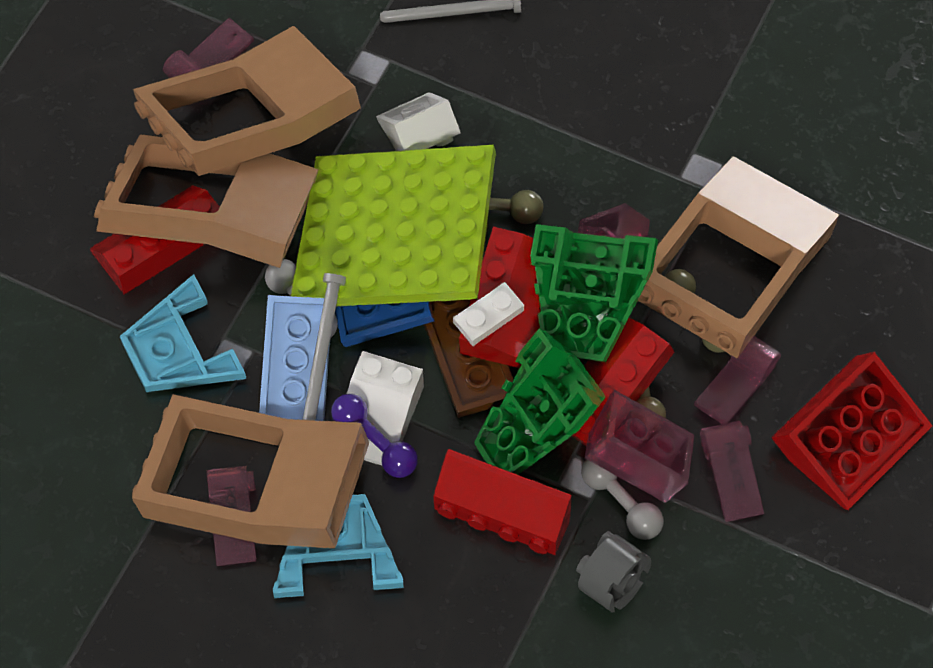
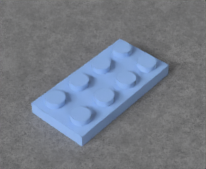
[259,295,330,421]

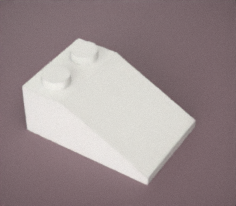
[347,351,424,466]

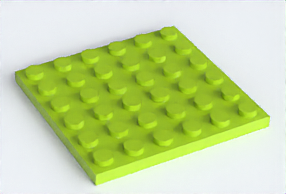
[291,145,496,306]

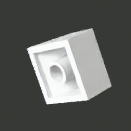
[376,92,461,151]

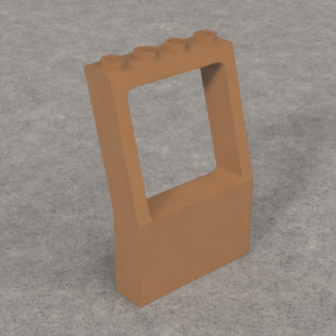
[133,26,361,176]
[94,135,319,268]
[638,156,839,358]
[132,394,369,549]

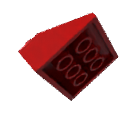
[459,227,541,368]
[771,352,933,510]

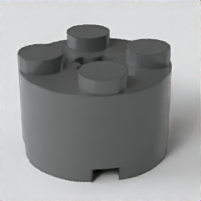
[576,531,651,612]

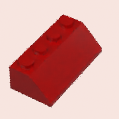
[90,185,220,294]
[572,318,674,454]
[433,449,572,555]

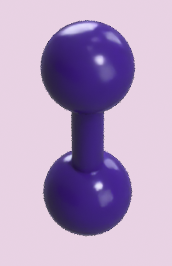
[331,394,418,478]

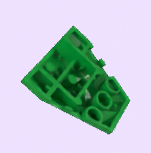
[530,224,658,362]
[474,328,606,475]

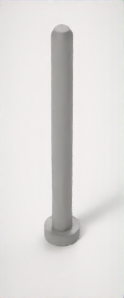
[380,0,521,23]
[302,273,346,420]

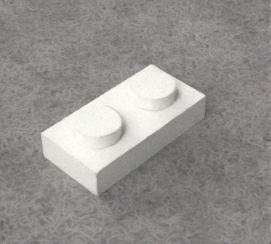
[453,282,524,346]

